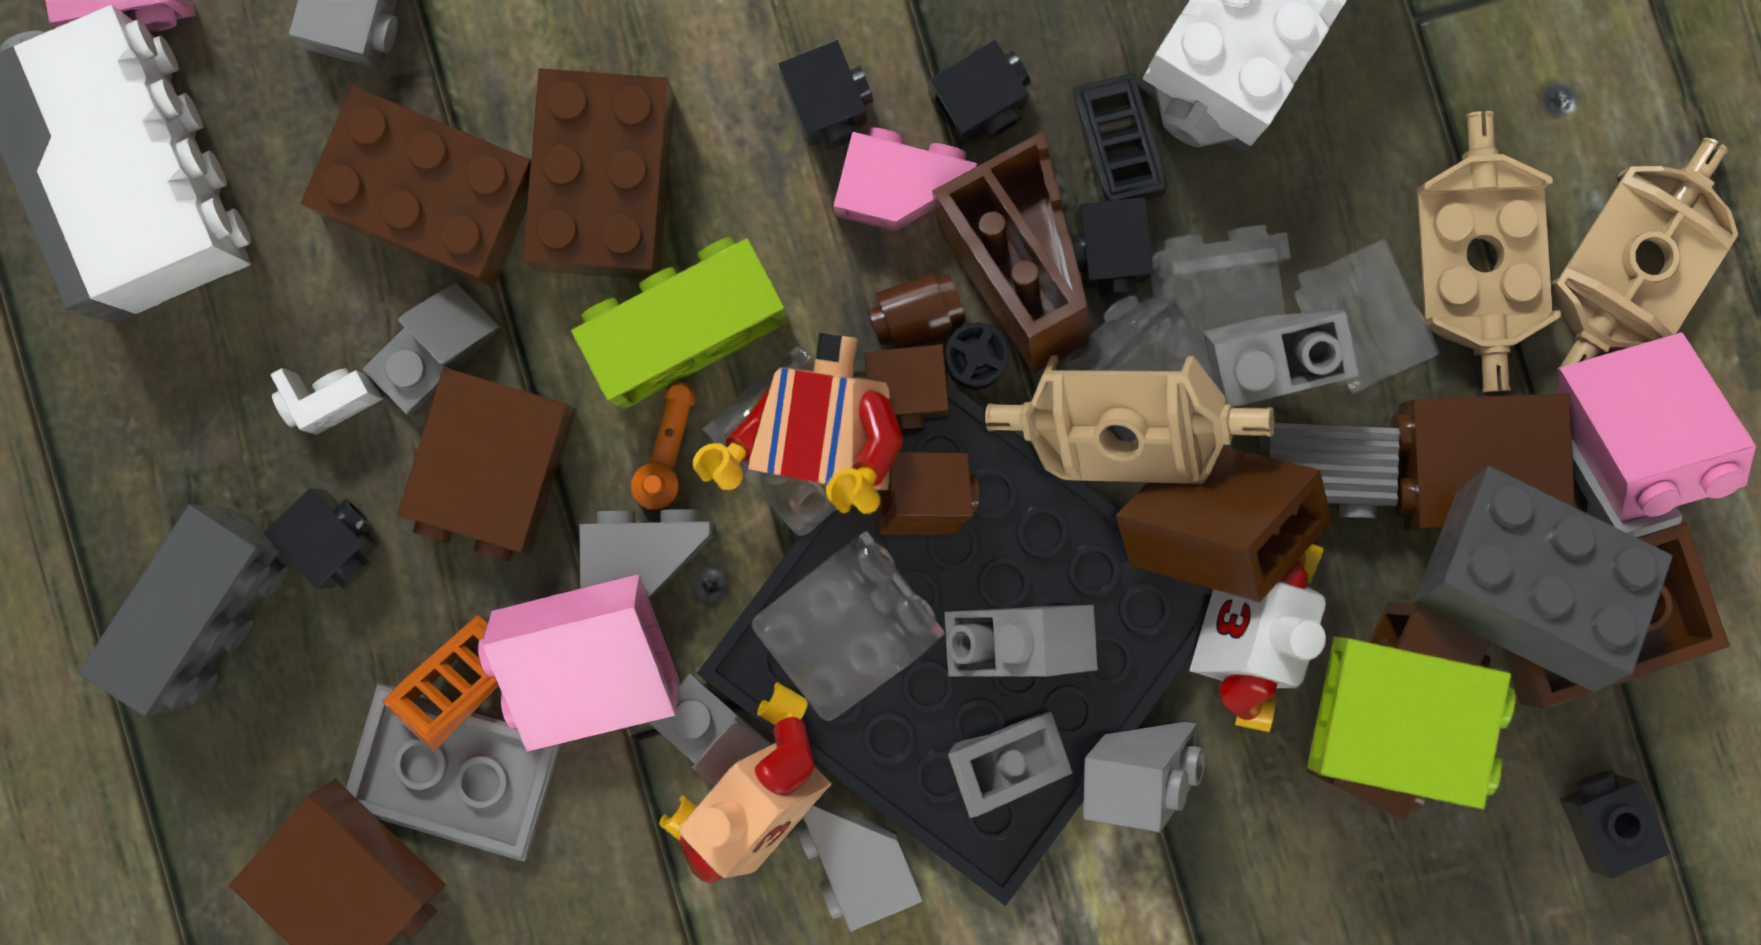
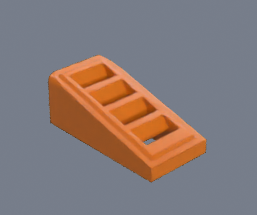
[382,615,499,752]

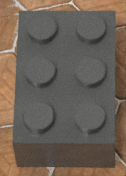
[1413,466,1673,693]
[78,504,288,717]

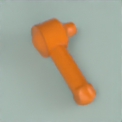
[631,381,696,512]

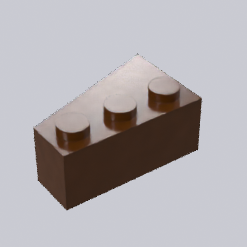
[932,131,1090,374]

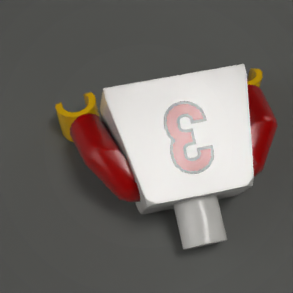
[1189,544,1326,733]

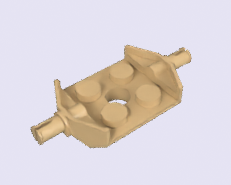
[1417,111,1561,393]
[1551,138,1739,374]
[985,355,1274,484]

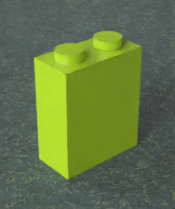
[1307,636,1515,810]

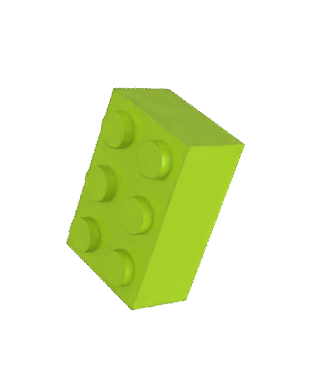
[571,237,790,410]

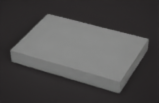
[346,683,562,862]

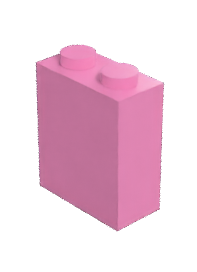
[1556,332,1756,522]
[478,574,680,751]

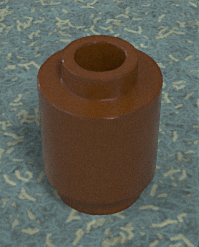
[867,273,966,349]

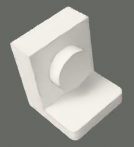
[271,368,383,435]

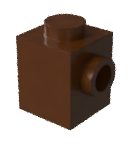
[854,345,950,433]
[876,452,979,535]

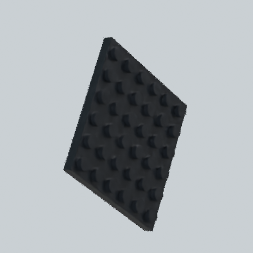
[697,381,1213,906]

